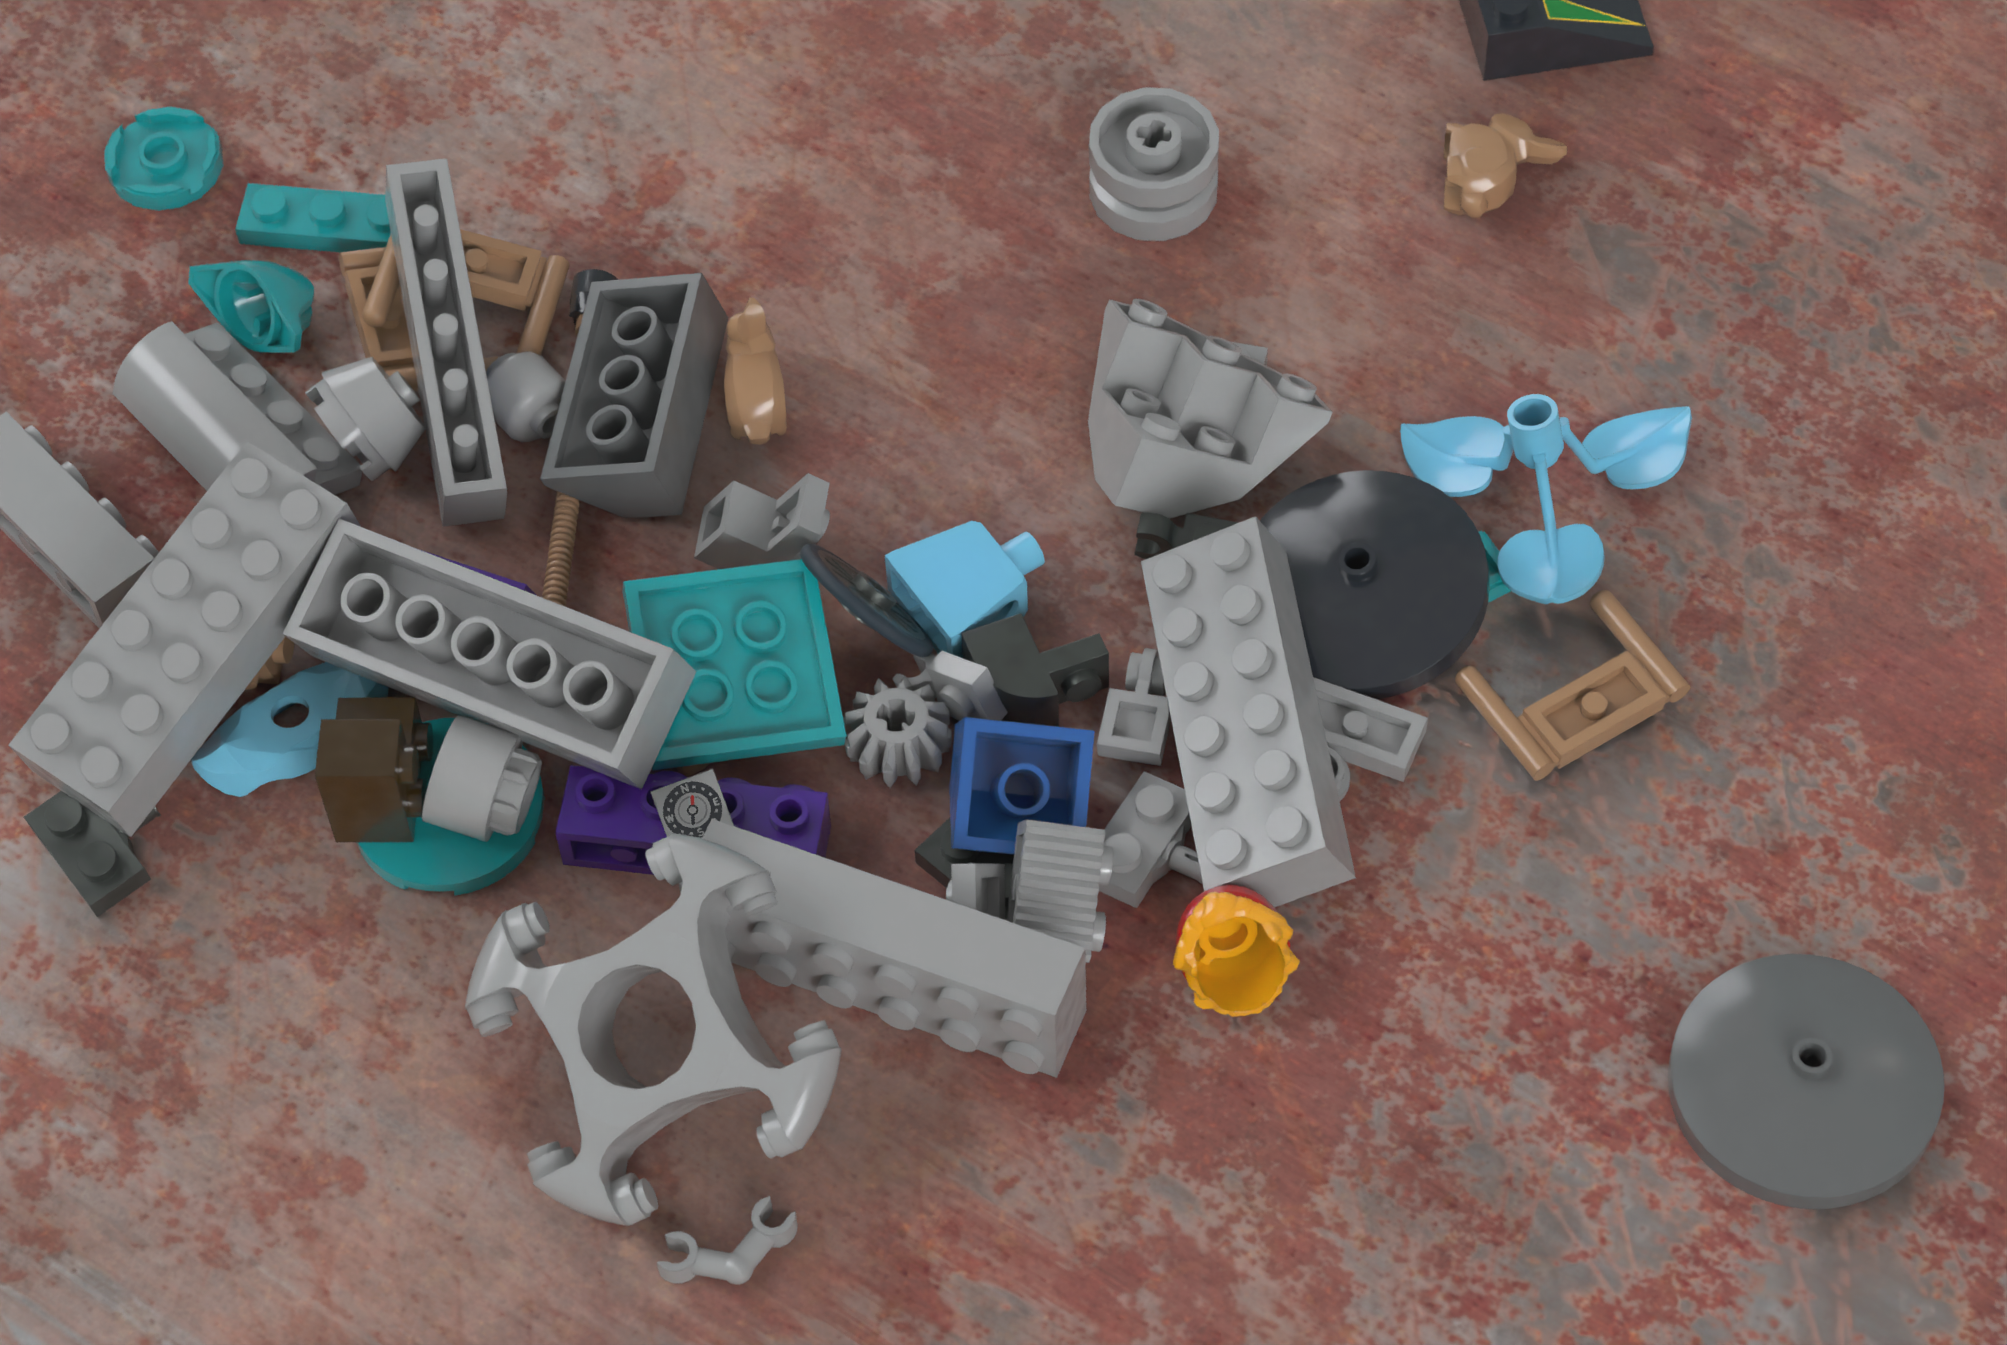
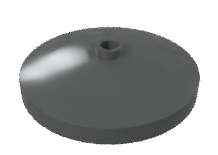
[1668,954,1944,1209]

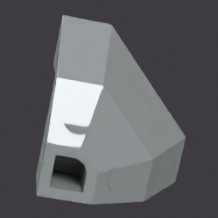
[1088,299,1333,519]

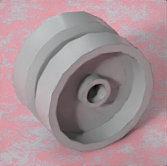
[1089,87,1219,241]

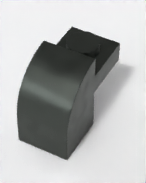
[962,613,1109,727]

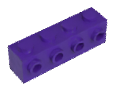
[555,765,831,875]

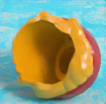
[1173,885,1300,1017]

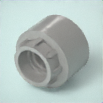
[422,715,542,842]

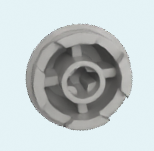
[305,357,426,481]

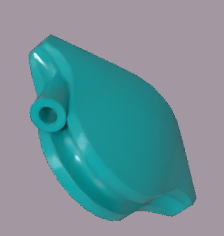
[188,260,314,353]

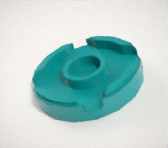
[104,106,224,211]

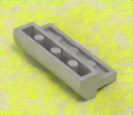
[113,321,362,495]

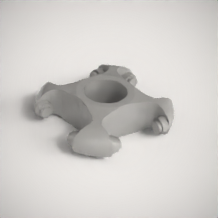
[465,833,842,1226]

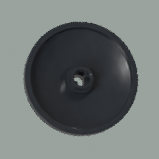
[1260,470,1490,700]

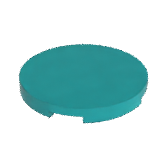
[356,718,545,895]

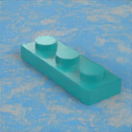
[235,183,391,252]

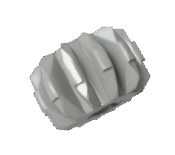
[843,676,952,788]

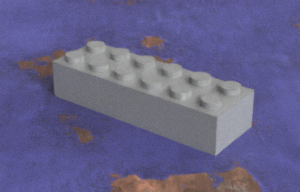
[8,440,361,837]
[1141,516,1356,908]
[283,518,697,789]
[679,819,1086,1078]

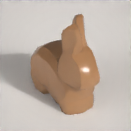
[1444,113,1568,219]
[724,298,787,445]

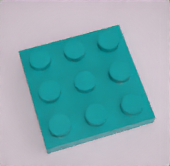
[623,559,846,771]

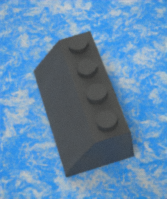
[540,273,729,518]

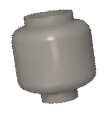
[486,351,566,442]

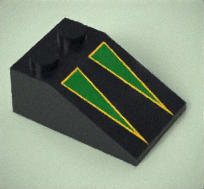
[1459,0,1654,81]

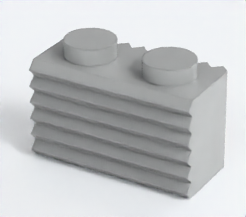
[1006,819,1113,963]

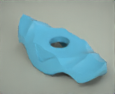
[191,662,389,797]

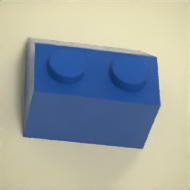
[949,717,1095,855]

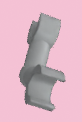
[657,1196,798,1285]

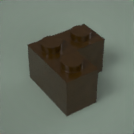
[315,697,433,843]

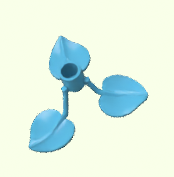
[1400,394,1692,604]

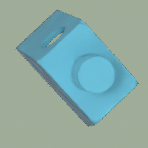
[885,521,1045,658]

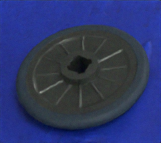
[800,544,933,657]

